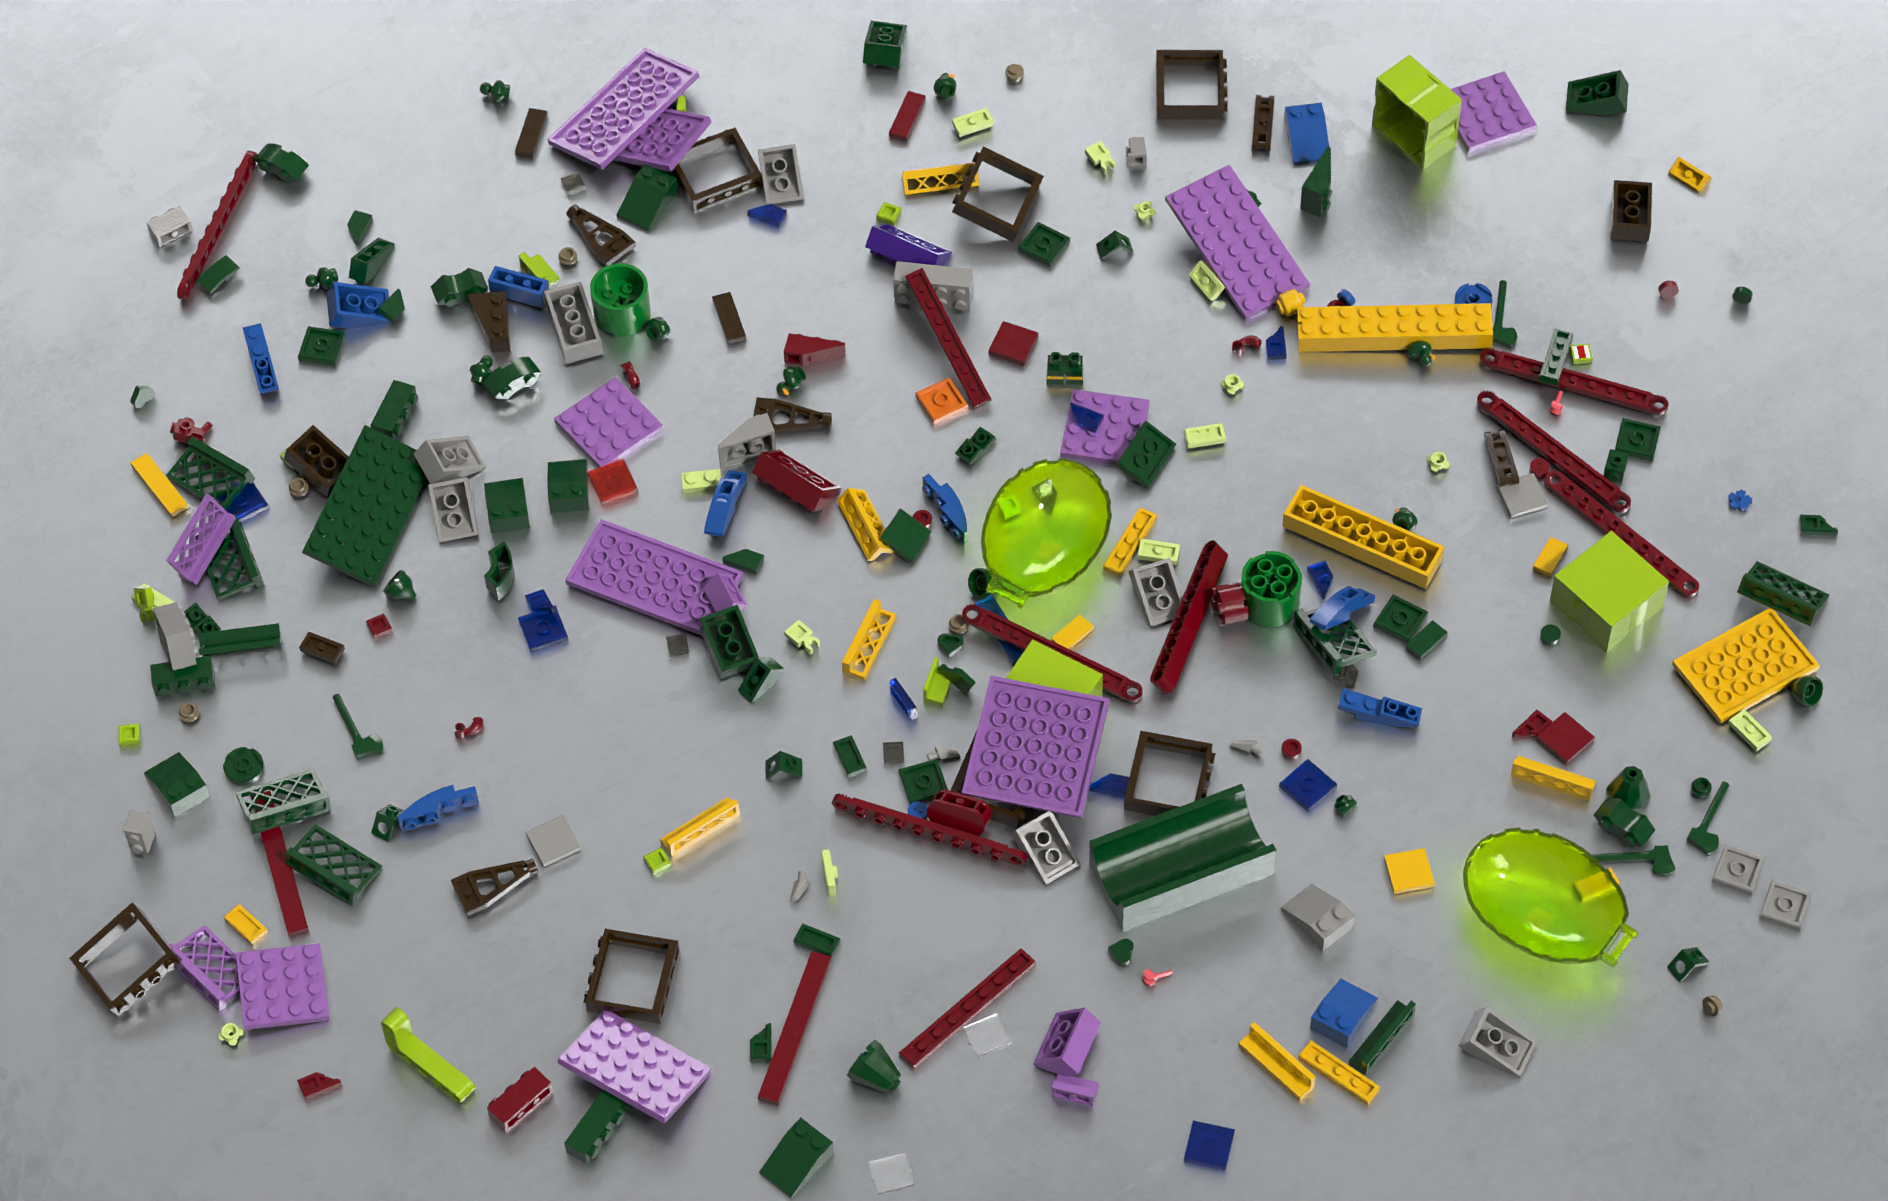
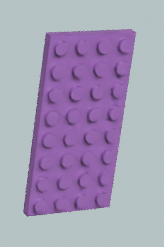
[547,48,700,170]
[1165,164,1310,320]
[565,519,744,636]

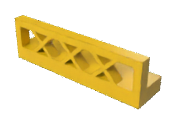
[901,162,979,195]
[837,488,895,561]
[842,599,897,680]
[1511,756,1596,801]
[660,797,740,857]
[1238,1022,1316,1101]

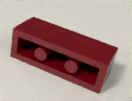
[487,1066,553,1133]

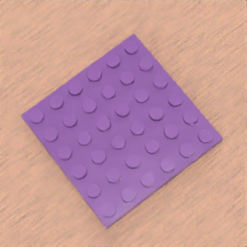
[962,676,1110,818]

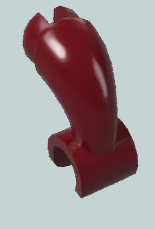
[1232,335,1262,355]
[620,361,641,389]
[454,716,483,739]

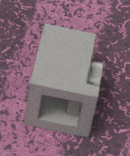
[1126,137,1147,168]

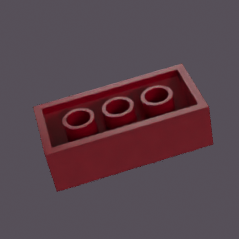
[752,449,841,512]

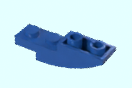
[243,323,279,395]
[704,470,747,537]
[922,474,967,544]
[1310,586,1375,630]
[1337,688,1422,727]
[398,785,479,831]

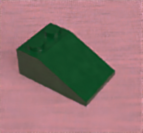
[863,20,907,68]
[1566,70,1629,116]
[1300,146,1332,218]
[616,164,678,232]
[547,459,590,513]
[484,478,530,534]
[144,752,210,817]
[759,1117,834,1199]

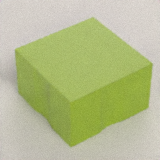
[1372,55,1462,169]
[1550,531,1669,652]
[1006,640,1103,697]

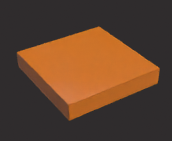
[915,377,968,424]

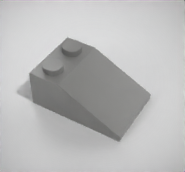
[758,144,804,205]
[718,413,776,470]
[414,436,486,484]
[428,477,478,543]
[1128,558,1183,627]
[1010,811,1081,885]
[1281,884,1355,951]
[1458,1006,1538,1077]

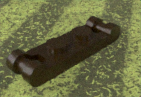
[1252,95,1275,151]
[1484,429,1519,487]

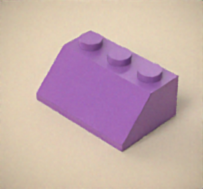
[1033,1007,1101,1076]

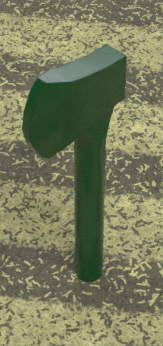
[1492,280,1518,347]
[332,693,383,759]
[1686,781,1729,855]
[1591,845,1676,875]

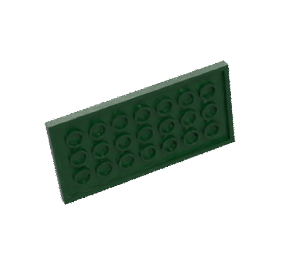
[302,425,427,587]

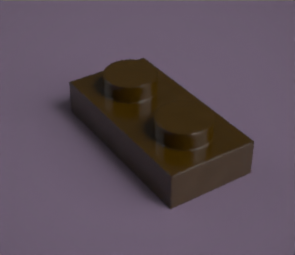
[299,632,345,665]

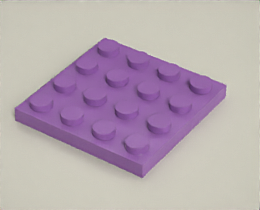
[1451,71,1537,152]
[613,109,712,171]
[554,377,664,471]
[1060,389,1150,464]
[236,943,329,1030]

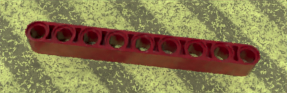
[1150,540,1228,694]

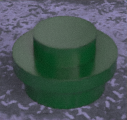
[1691,777,1712,797]

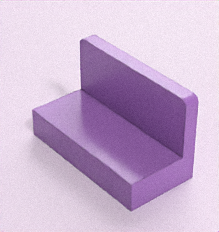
[704,573,747,612]
[1052,1074,1099,1107]

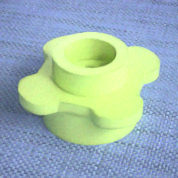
[1134,201,1156,220]
[1221,374,1244,394]
[1427,452,1449,472]
[218,1023,244,1046]

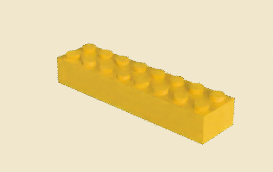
[1282,485,1445,589]

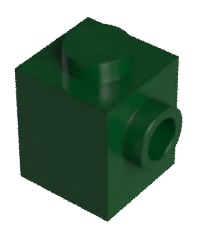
[1603,449,1629,483]

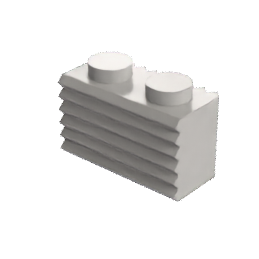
[146,206,193,247]
[123,810,156,854]

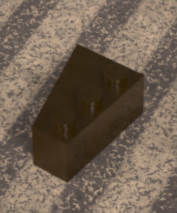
[468,291,511,353]

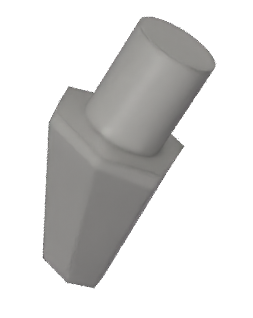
[1230,740,1263,756]
[926,747,960,761]
[790,871,810,903]

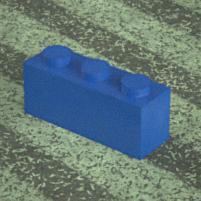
[488,266,550,308]

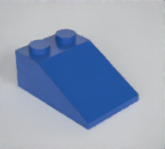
[1284,102,1329,165]
[326,282,391,328]
[1310,979,1378,1048]

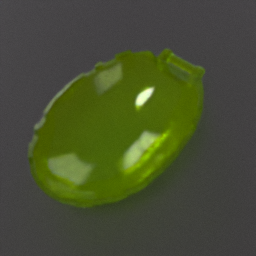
[981,458,1112,609]
[1463,827,1638,967]

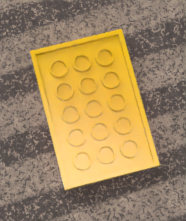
[1672,608,1820,724]

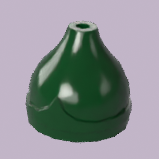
[968,568,1001,598]
[383,569,416,601]
[1789,676,1823,707]

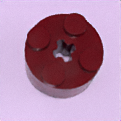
[1211,582,1248,626]

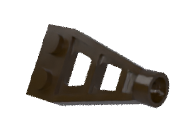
[566,204,636,266]
[753,397,832,434]
[451,858,539,916]

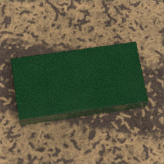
[1405,620,1448,660]
[833,735,867,778]
[793,923,840,958]

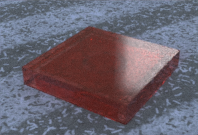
[587,459,638,505]

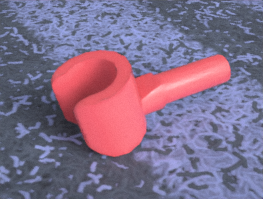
[1550,391,1563,415]
[1142,969,1173,985]

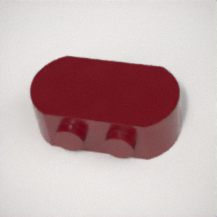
[927,789,992,836]

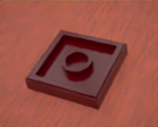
[988,321,1039,365]
[1536,712,1595,765]

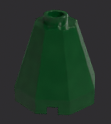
[1606,766,1651,813]
[847,1040,901,1093]

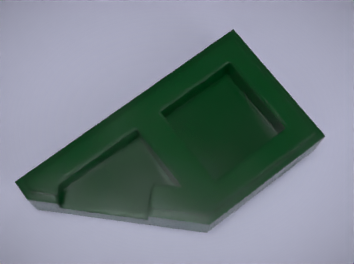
[347,210,373,245]
[378,288,405,323]
[1799,514,1838,536]
[722,549,764,574]
[937,664,976,695]
[750,1023,772,1062]

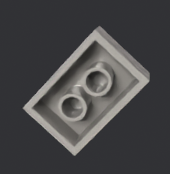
[153,602,198,671]

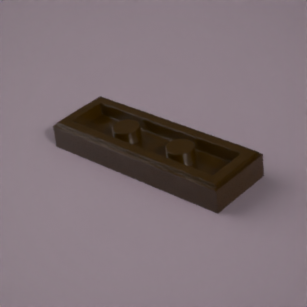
[515,108,548,158]
[712,292,746,345]

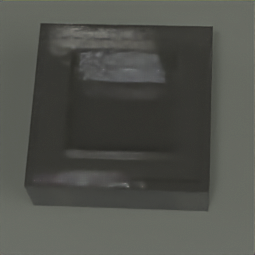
[561,172,586,196]
[666,633,689,657]
[883,741,904,764]

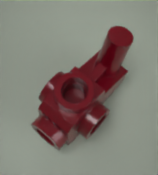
[170,417,213,443]

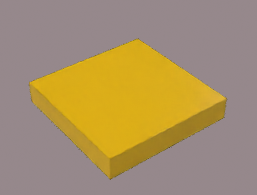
[1384,848,1435,894]

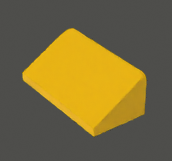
[1668,157,1712,192]

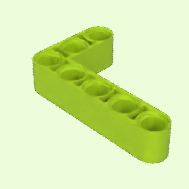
[381,1007,476,1104]

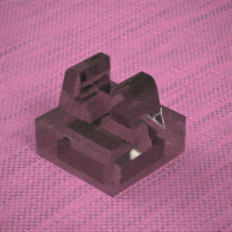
[1333,664,1359,689]

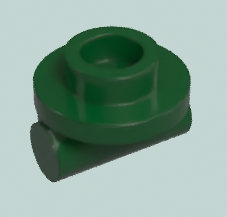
[1334,794,1357,818]

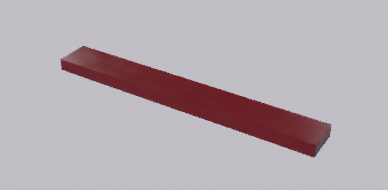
[905,268,991,409]
[251,790,309,937]
[899,948,1036,1070]
[758,951,832,1105]

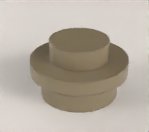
[1005,64,1024,82]
[558,247,578,265]
[289,478,309,497]
[949,614,969,634]
[179,703,199,722]
[1702,995,1722,1016]

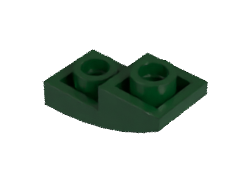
[197,255,240,294]
[955,427,996,465]
[184,603,222,636]

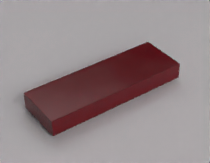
[889,91,926,141]

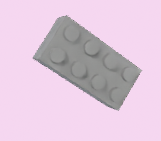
[893,261,973,310]
[544,282,603,364]

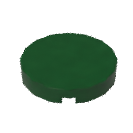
[223,747,264,785]

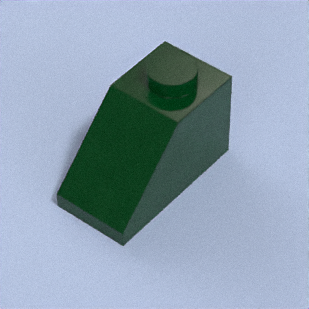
[738,656,784,702]

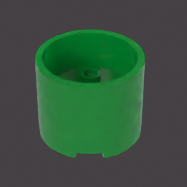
[590,263,651,337]
[1241,551,1302,628]

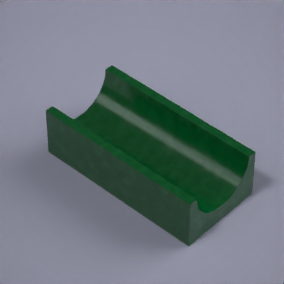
[1089,784,1277,932]

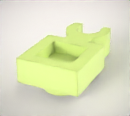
[1085,141,1115,173]
[784,620,820,654]

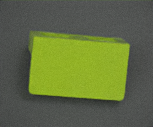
[518,252,559,286]
[923,657,951,707]

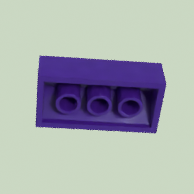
[865,223,952,266]

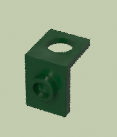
[1096,231,1133,260]
[765,751,802,779]
[371,804,404,841]
[1667,947,1710,981]

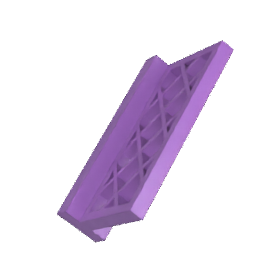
[166,494,236,585]
[165,925,240,1012]

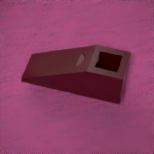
[783,333,846,366]

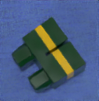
[1046,352,1083,385]

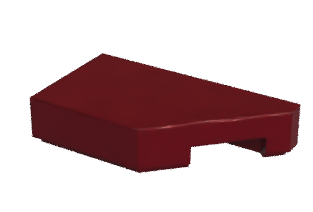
[1512,710,1552,738]
[297,1072,342,1101]

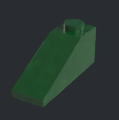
[348,238,395,284]

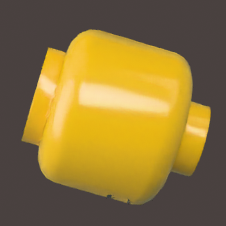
[1276,289,1306,317]

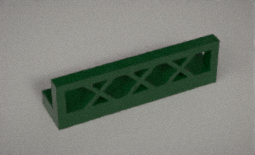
[198,622,282,655]
[1349,1000,1416,1076]

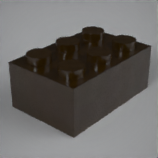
[1610,180,1652,242]
[284,425,349,497]

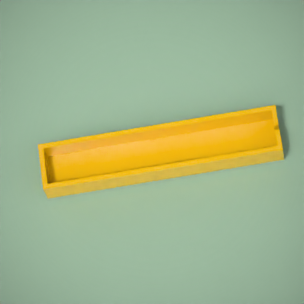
[1297,303,1493,352]

